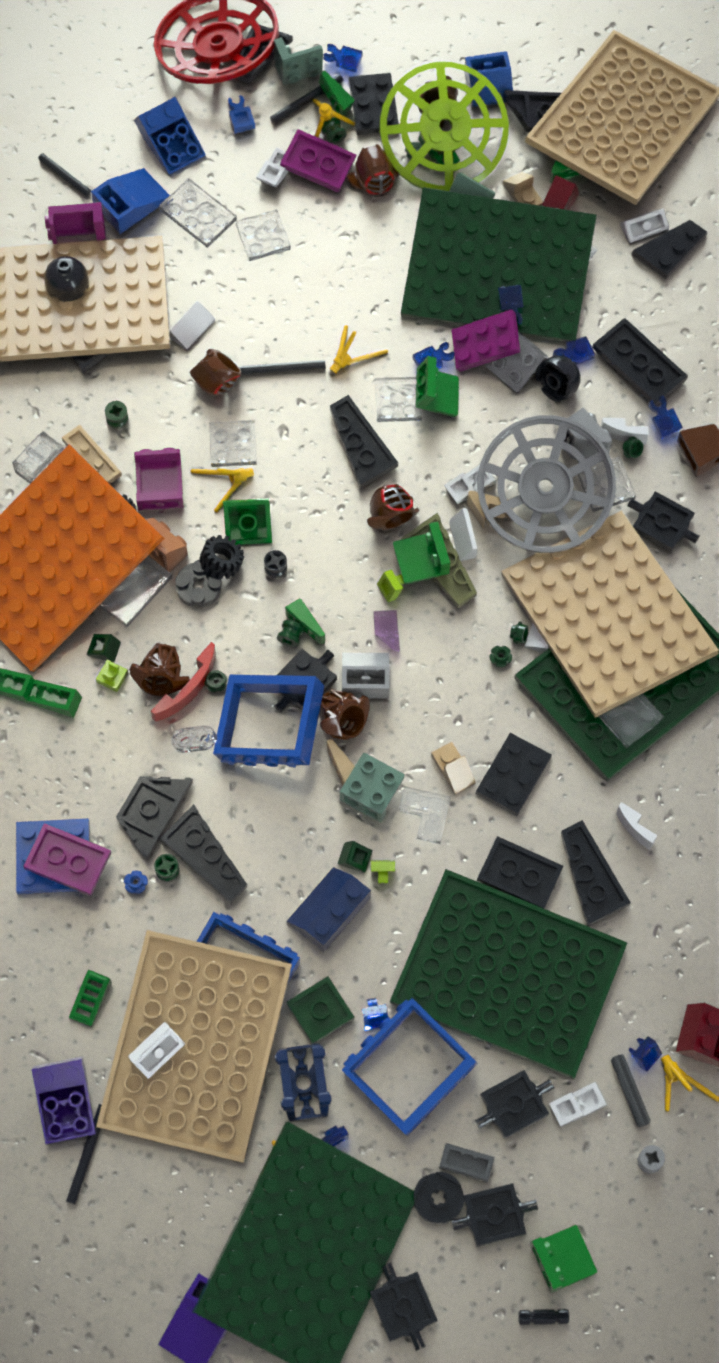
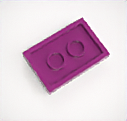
[280,129,357,193]
[452,309,521,372]
[23,823,111,896]

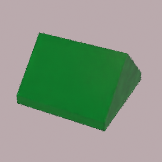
[223,498,272,545]

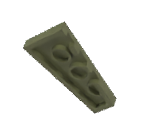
[401,512,477,609]

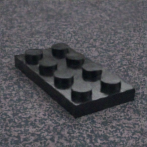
[592,318,688,407]

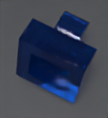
[362,998,388,1030]
[628,1036,662,1072]

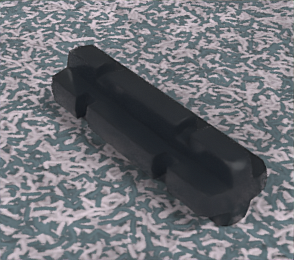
[518,1309,570,1325]

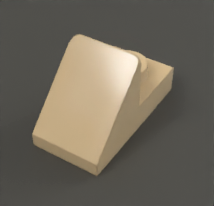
[503,172,543,206]
[467,490,512,528]
[431,742,476,795]

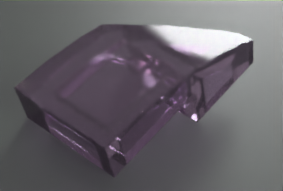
[373,610,400,652]

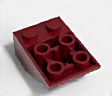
[675,1002,719,1067]

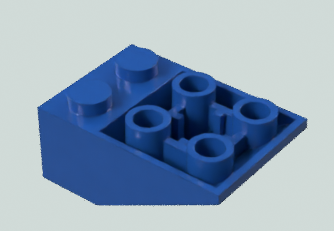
[134,97,206,175]
[91,168,171,234]

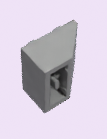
[564,408,612,463]
[342,653,390,699]

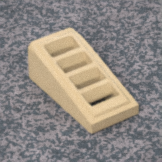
[327,739,355,786]

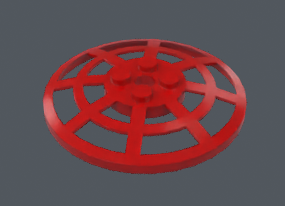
[153,0,279,84]

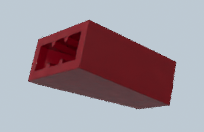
[542,176,579,210]

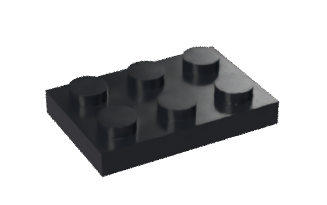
[349,72,399,135]
[475,732,552,816]
[477,836,564,909]

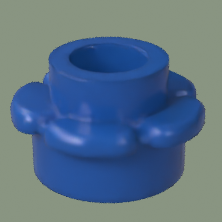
[124,870,148,894]

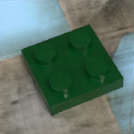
[286,976,355,1044]

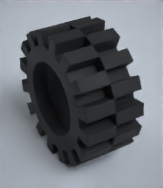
[199,535,244,579]

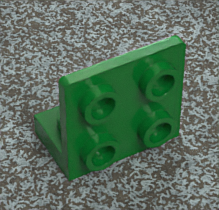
[416,356,459,417]
[393,521,450,584]
[530,1225,597,1293]

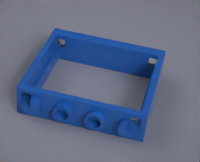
[213,674,325,768]
[196,912,300,986]
[342,998,478,1136]

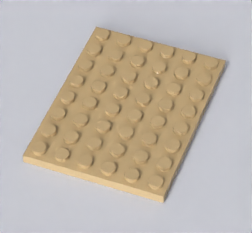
[525,30,719,205]
[0,236,170,362]
[501,510,719,718]
[96,930,292,1163]

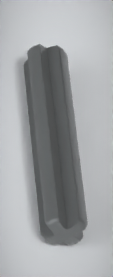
[611,1054,651,1127]

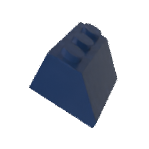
[287,867,371,952]

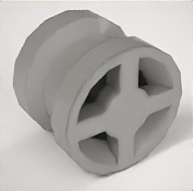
[638,1145,665,1174]

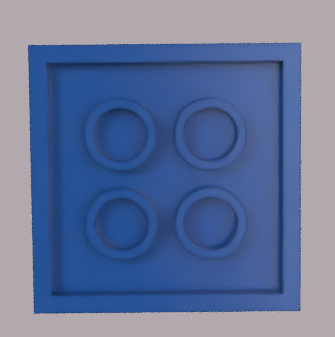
[16,818,90,894]

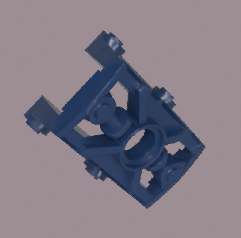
[275,1043,332,1122]

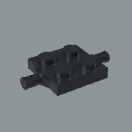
[627,491,700,552]
[274,649,338,712]
[475,1070,554,1139]
[452,1183,538,1247]
[370,1263,438,1351]

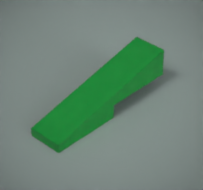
[0,668,82,718]

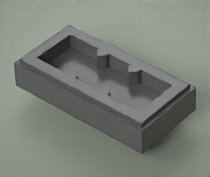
[439,1143,495,1183]

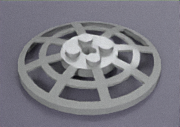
[477,415,616,553]

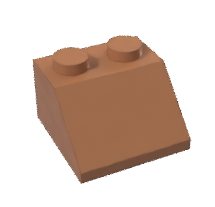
[147,518,188,574]

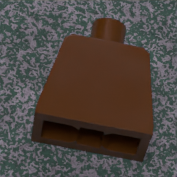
[677,424,719,477]

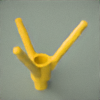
[313,99,355,138]
[329,325,388,374]
[190,468,254,512]
[661,1055,719,1112]

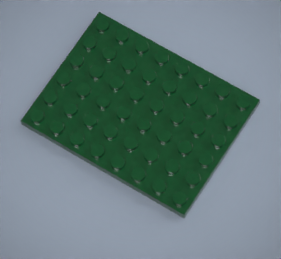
[400,187,597,344]
[514,590,719,782]
[390,869,627,1079]
[192,1122,416,1363]

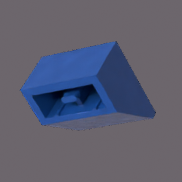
[464,51,513,108]

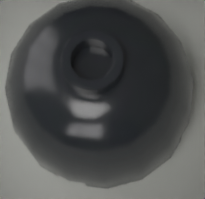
[44,256,89,302]
[536,356,581,402]

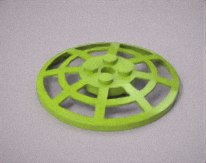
[379,61,509,191]

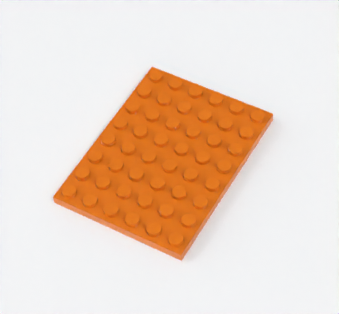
[0,444,165,672]

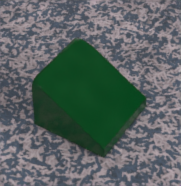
[87,634,121,662]
[338,841,373,873]

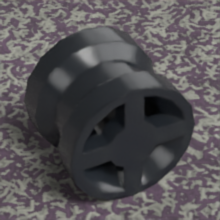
[264,550,287,578]

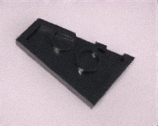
[632,220,707,279]

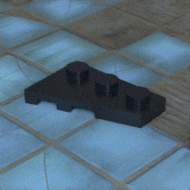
[229,24,293,84]

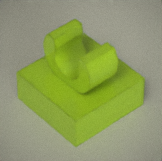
[377,569,404,603]
[96,660,128,692]
[371,860,395,883]

